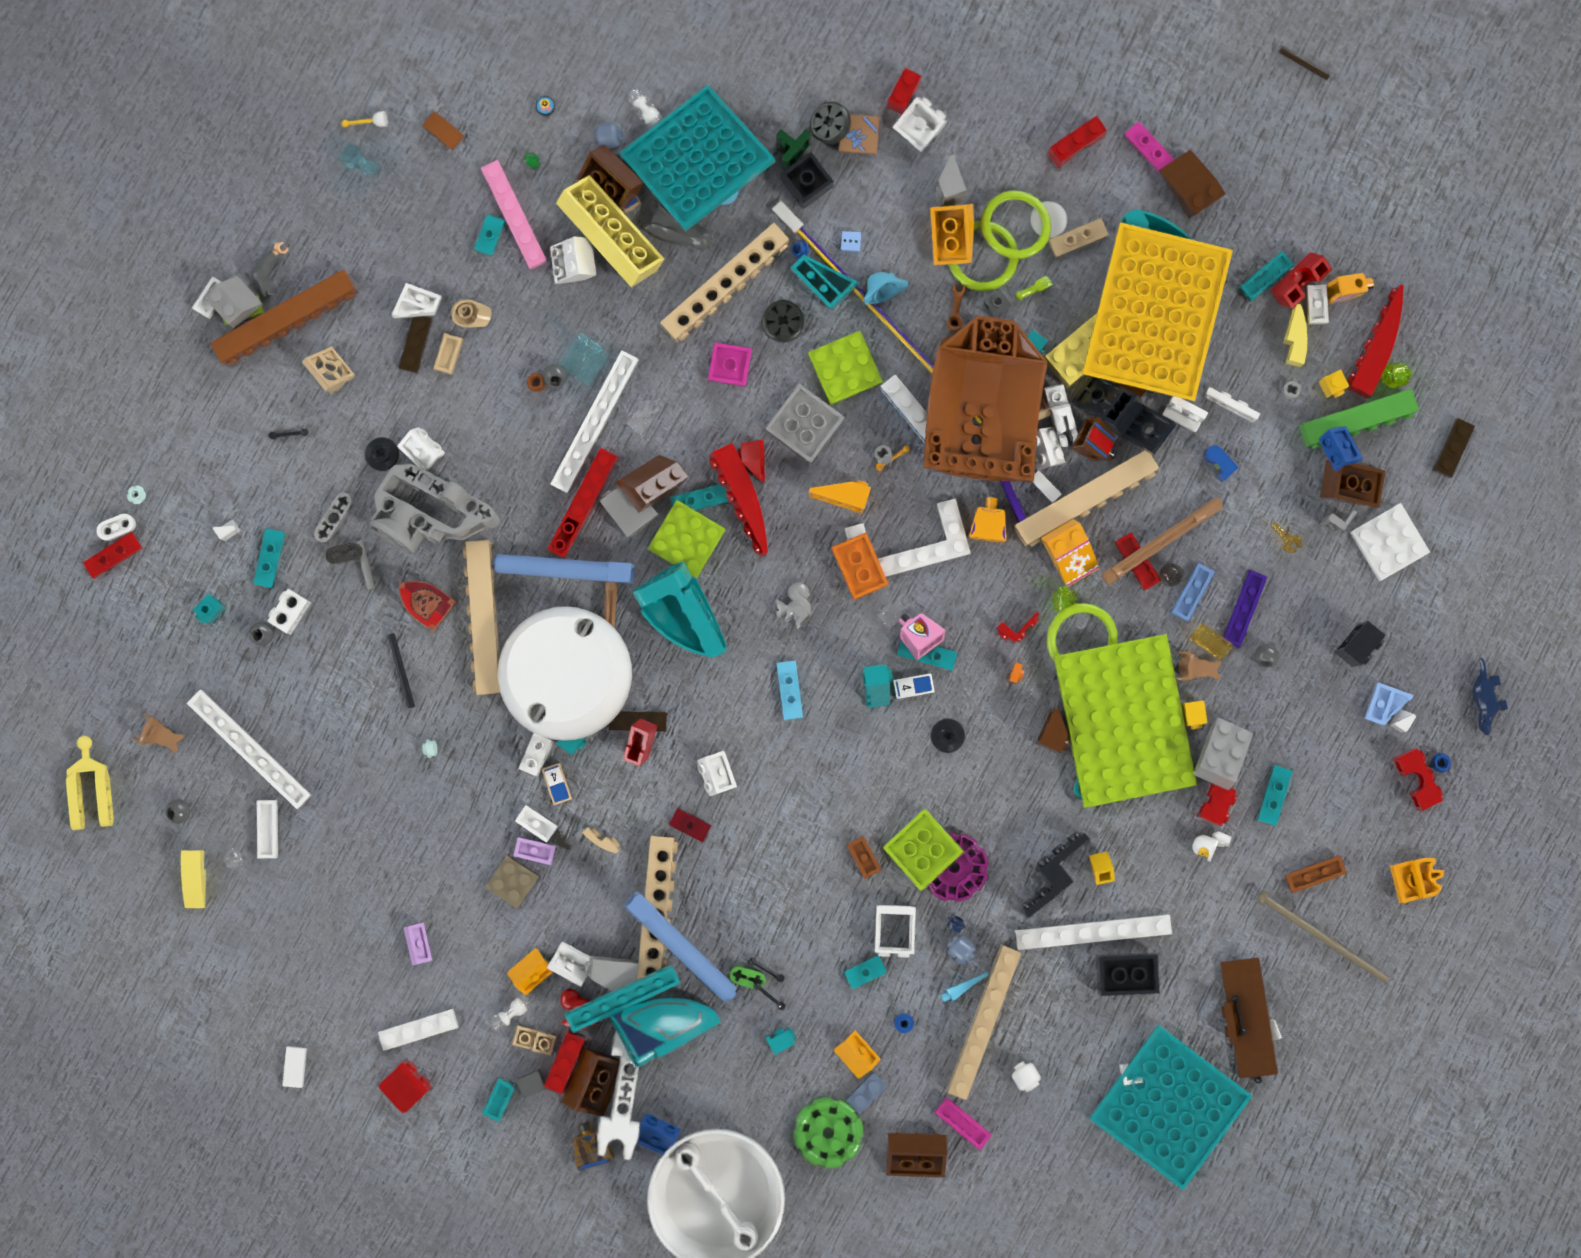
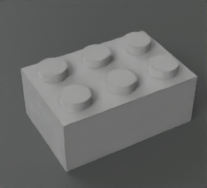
[1193,718,1253,790]

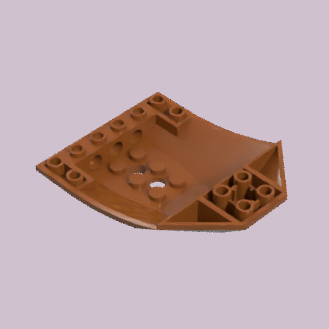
[923,315,1049,482]

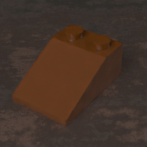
[1159,149,1226,218]
[1320,460,1385,508]

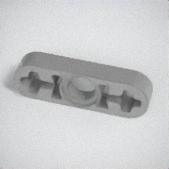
[314,493,353,543]

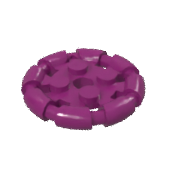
[927,832,989,902]

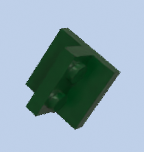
[776,129,811,171]

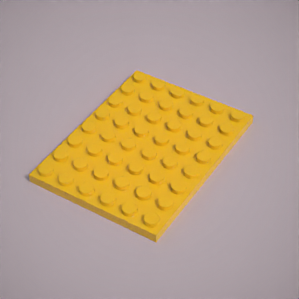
[1082,222,1233,401]

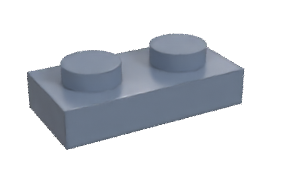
[846,1072,887,1114]

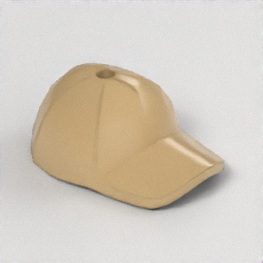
[451,299,491,327]

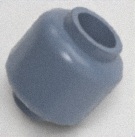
[594,123,624,148]
[947,935,976,964]

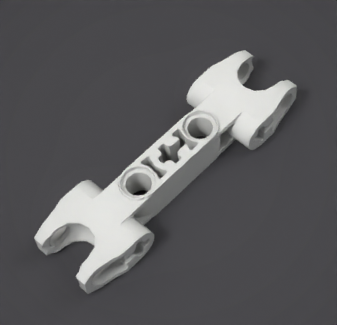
[597,1032,640,1160]

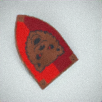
[399,581,456,632]

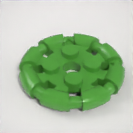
[793,1097,863,1168]

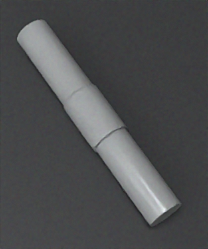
[355,541,375,590]

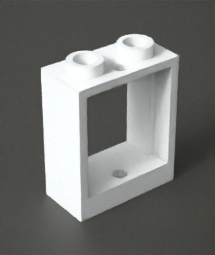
[874,905,916,957]

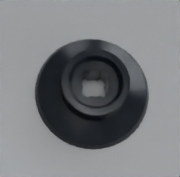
[365,437,399,471]
[931,718,965,753]

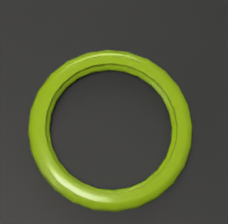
[981,191,1051,259]
[949,221,1019,291]
[1046,603,1118,663]

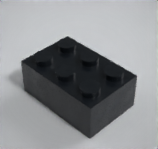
[1096,953,1160,996]

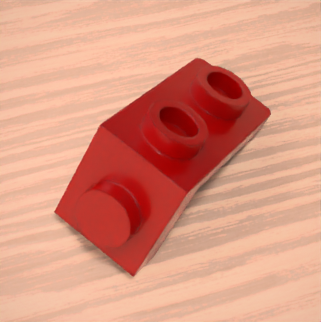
[996,612,1039,644]

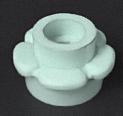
[127,486,146,504]
[422,739,437,758]

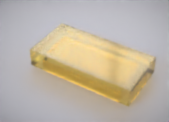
[1190,622,1233,660]

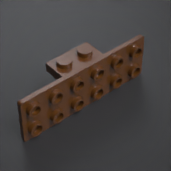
[1220,957,1278,1078]

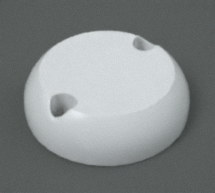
[498,606,632,741]
[648,1129,785,1258]

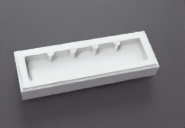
[1203,387,1260,423]
[257,800,278,859]

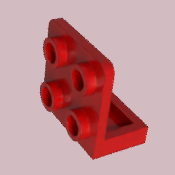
[379,1059,432,1113]

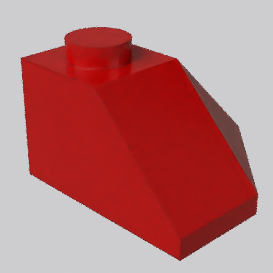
[737,440,765,483]

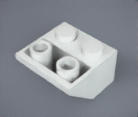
[550,237,596,284]

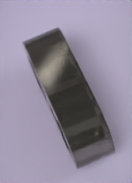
[326,543,363,564]

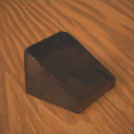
[551,829,572,850]

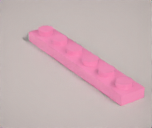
[481,160,547,270]

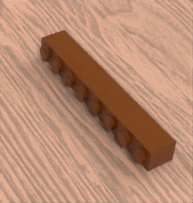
[210,269,358,366]

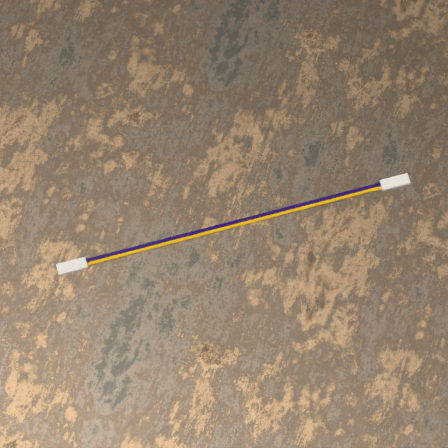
[772,201,1062,503]

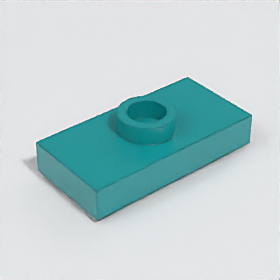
[474,214,505,257]
[844,955,887,990]
[482,1078,516,1122]

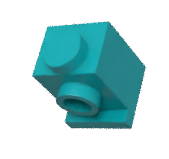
[765,1027,797,1055]

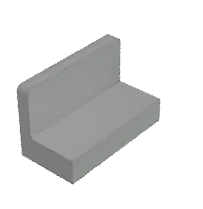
[1319,510,1357,535]

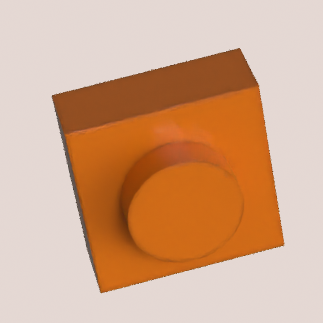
[1008,662,1025,684]

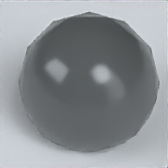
[543,364,567,388]
[249,622,274,646]
[1254,644,1279,667]
[166,799,190,824]

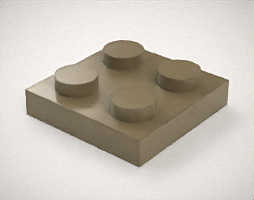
[485,855,539,909]

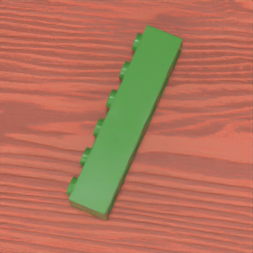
[1299,389,1419,449]

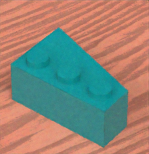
[791,255,859,311]
[862,664,893,708]

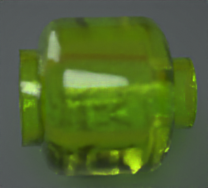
[1381,362,1412,388]
[1052,586,1078,612]

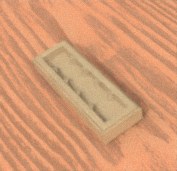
[1048,218,1108,258]

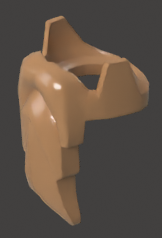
[1176,651,1221,681]
[132,713,184,753]

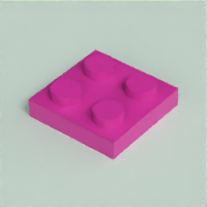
[708,342,752,387]

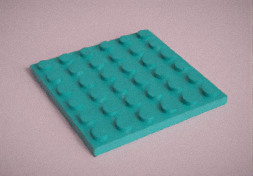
[619,85,776,232]
[1089,1024,1253,1190]

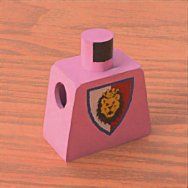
[899,613,946,660]

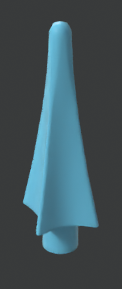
[940,972,989,1002]

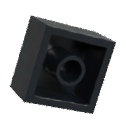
[780,152,834,209]
[1334,620,1386,667]

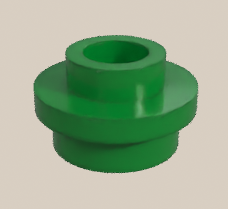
[523,152,541,169]

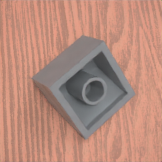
[934,155,966,206]
[204,276,263,329]

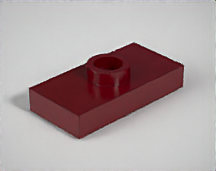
[669,808,712,843]

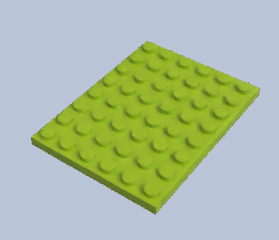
[1053,634,1197,808]

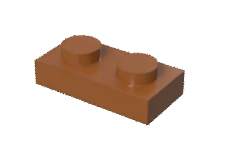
[847,836,882,879]

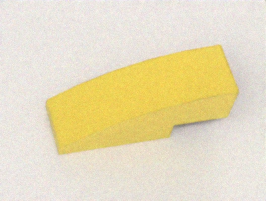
[1283,304,1308,367]
[181,850,206,908]

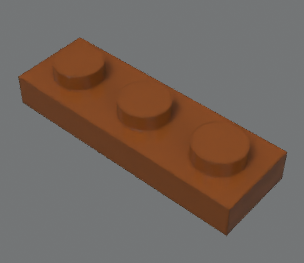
[1285,855,1347,893]

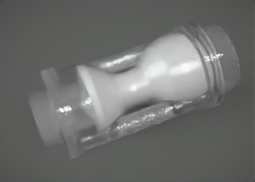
[626,88,663,128]
[490,994,532,1032]

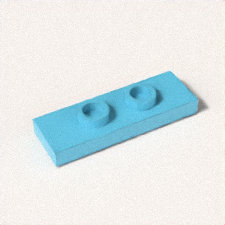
[777,660,803,720]

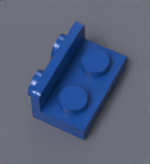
[1319,426,1363,471]
[636,1114,680,1155]

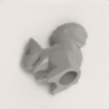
[776,582,812,629]

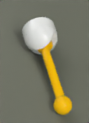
[341,111,388,128]

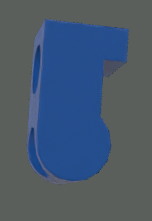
[1204,445,1239,482]

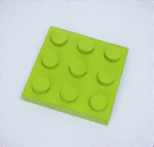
[808,331,883,406]
[648,500,726,578]
[883,808,964,891]

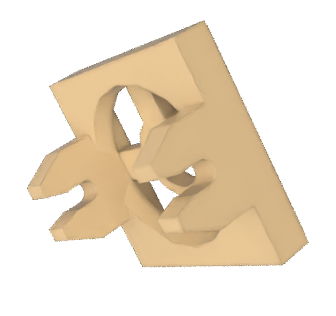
[302,346,355,394]

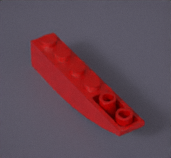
[1347,284,1404,399]
[709,443,768,558]
[547,447,619,558]

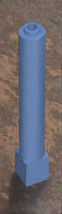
[492,554,635,584]
[622,891,736,1001]

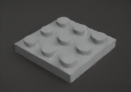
[765,384,845,464]

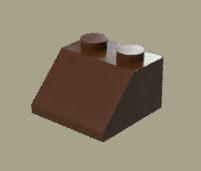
[1035,708,1069,754]

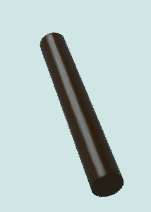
[1278,46,1331,80]

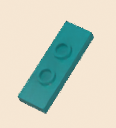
[1238,251,1295,302]
[670,484,729,511]
[253,528,286,588]
[897,640,958,671]
[1257,765,1293,826]

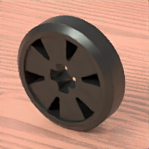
[810,101,851,144]
[762,300,804,343]

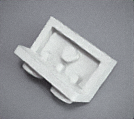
[1035,427,1066,470]
[547,942,590,986]

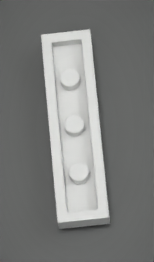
[378,1009,459,1051]

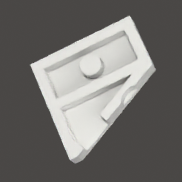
[392,283,442,318]

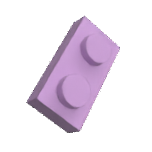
[513,837,556,865]
[404,923,432,965]

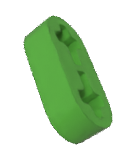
[730,966,766,989]

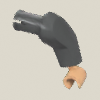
[251,242,288,297]

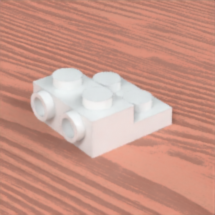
[893,97,947,152]

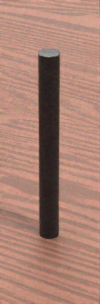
[387,633,415,709]

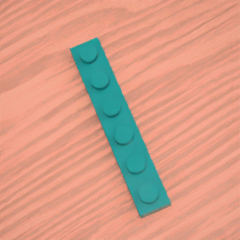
[565,964,681,1033]

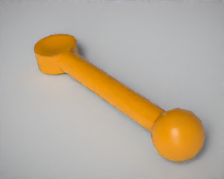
[876,445,910,471]

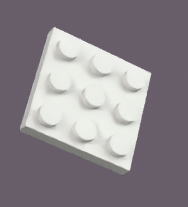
[1350,503,1430,581]

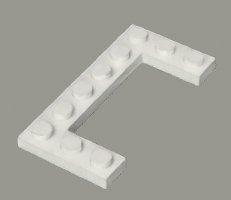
[845,498,971,577]

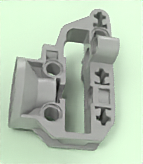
[368,464,500,554]

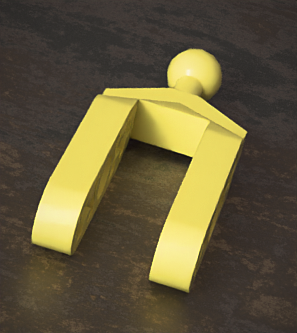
[66,735,114,831]

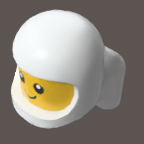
[1192,831,1232,862]

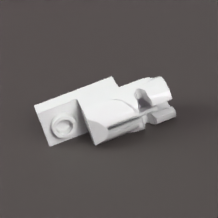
[1044,383,1078,447]

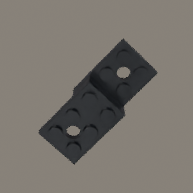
[1071,376,1176,455]
[1020,832,1090,919]

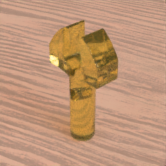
[1271,522,1302,553]

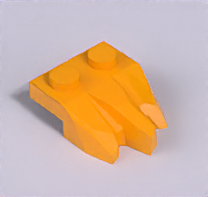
[1390,858,1444,903]

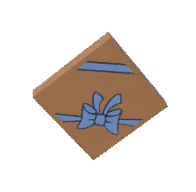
[839,115,879,155]

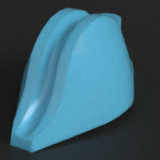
[864,272,909,304]

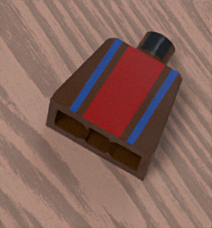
[1071,417,1117,461]

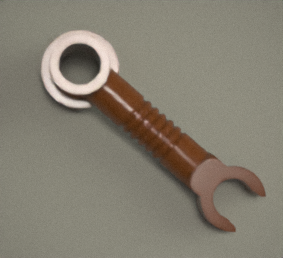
[947,284,965,333]

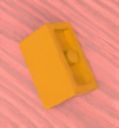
[507,948,553,996]
[833,1030,881,1079]

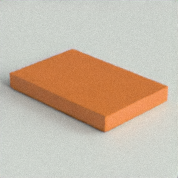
[831,532,889,600]

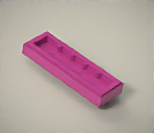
[1124,121,1175,176]
[934,1097,992,1150]

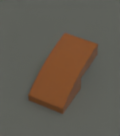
[422,111,465,151]

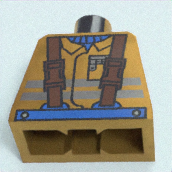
[574,1121,614,1171]

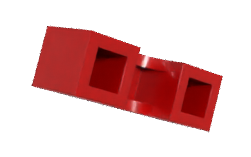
[1047,115,1107,168]
[1271,252,1333,309]
[1392,748,1444,811]
[544,1030,587,1094]

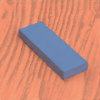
[1171,563,1215,622]

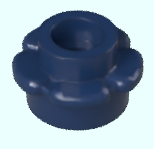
[947,916,965,933]

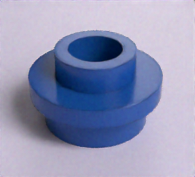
[791,240,809,259]
[1431,753,1451,773]
[894,1013,914,1033]

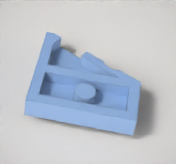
[1364,683,1413,725]

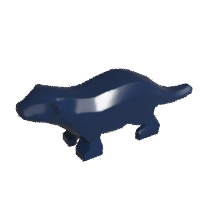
[1472,658,1508,735]

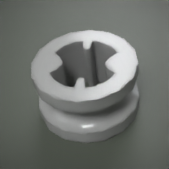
[1282,381,1301,400]
[874,445,893,465]

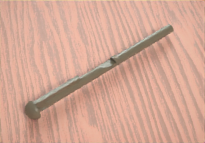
[1257,891,1389,983]

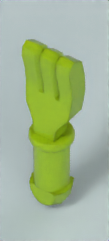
[1015,276,1053,300]

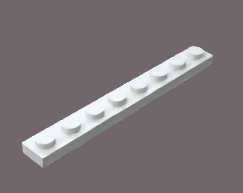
[550,350,639,494]
[187,690,312,809]
[1015,914,1172,950]

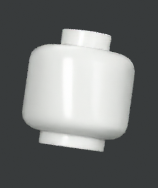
[1012,1062,1041,1092]

